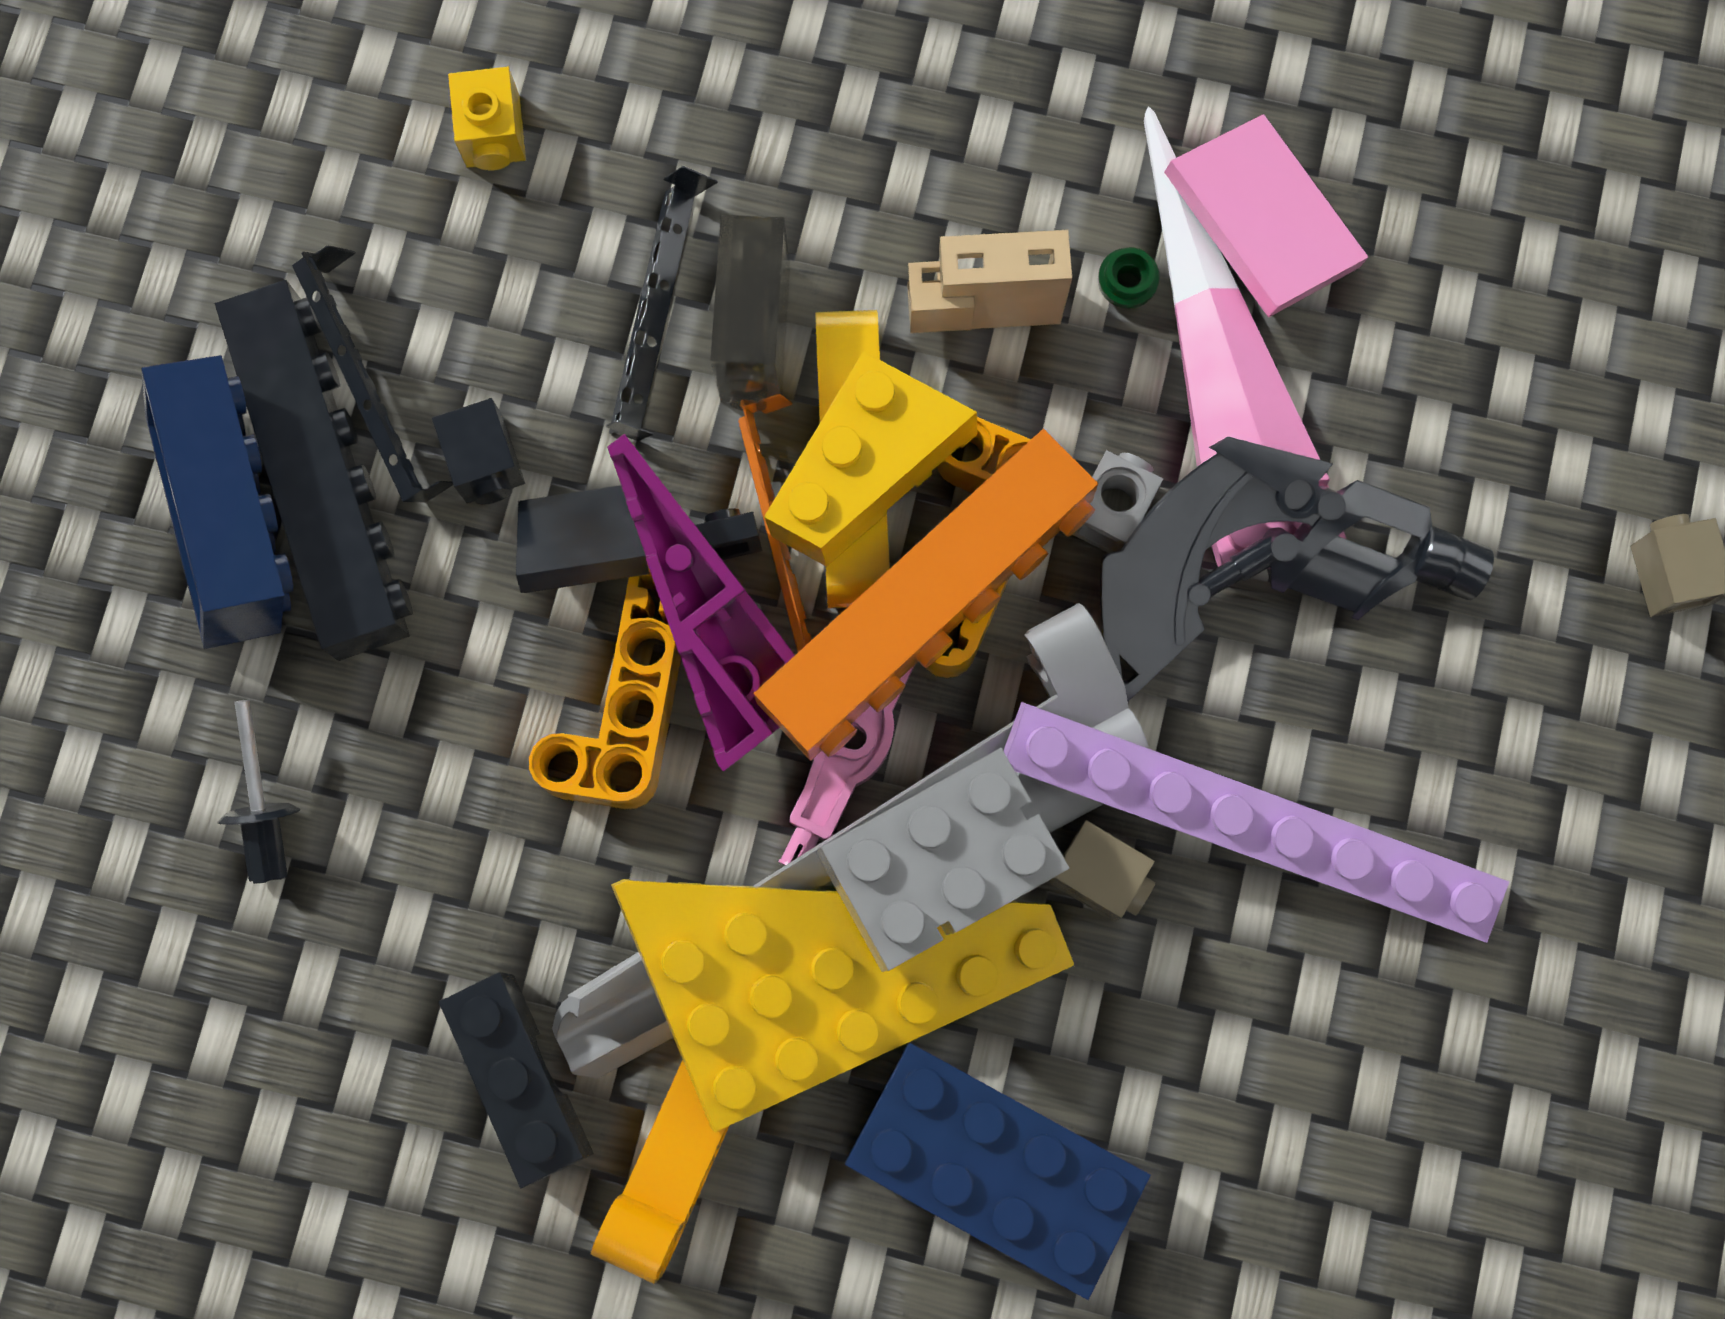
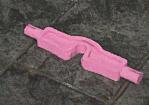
[778,664,916,866]

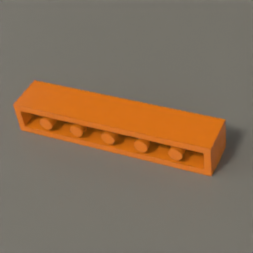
[753,428,1098,761]

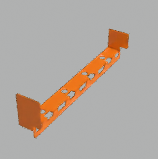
[738,394,812,652]

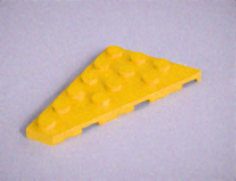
[611,879,1074,1132]

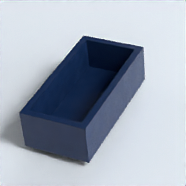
[141,355,293,649]
[845,1042,1151,1301]

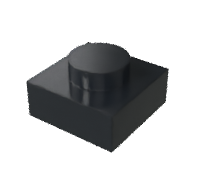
[695,508,762,560]

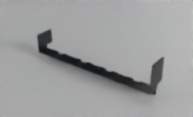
[606,166,718,441]
[292,245,453,503]

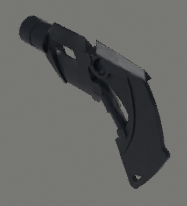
[1100,436,1494,701]

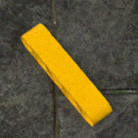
[815,310,890,608]

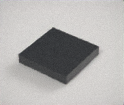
[516,485,649,593]

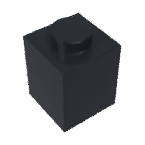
[432,398,526,505]

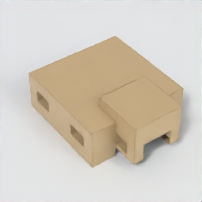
[907,230,1072,333]

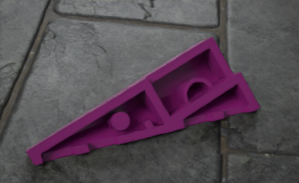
[607,434,795,771]

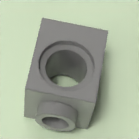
[1072,450,1163,553]

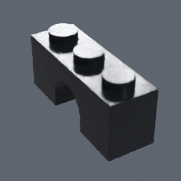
[438,972,594,1189]

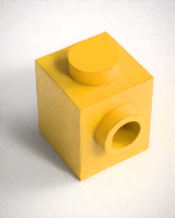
[448,66,526,170]

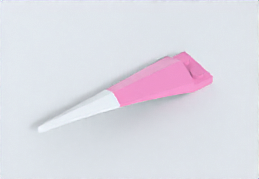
[1144,106,1346,567]

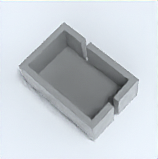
[817,748,1070,972]

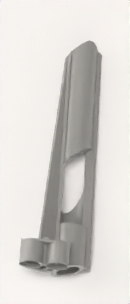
[552,603,1149,1079]

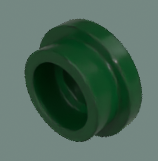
[1098,247,1160,309]

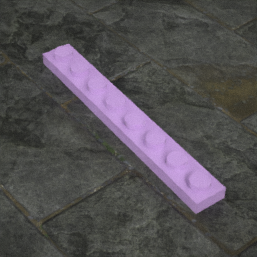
[1004,702,1509,943]

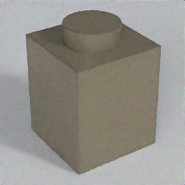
[1630,514,1725,617]
[1048,820,1156,922]

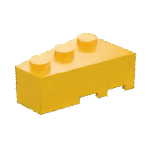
[764,351,977,567]

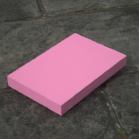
[1164,114,1368,318]

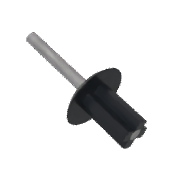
[217,700,301,884]

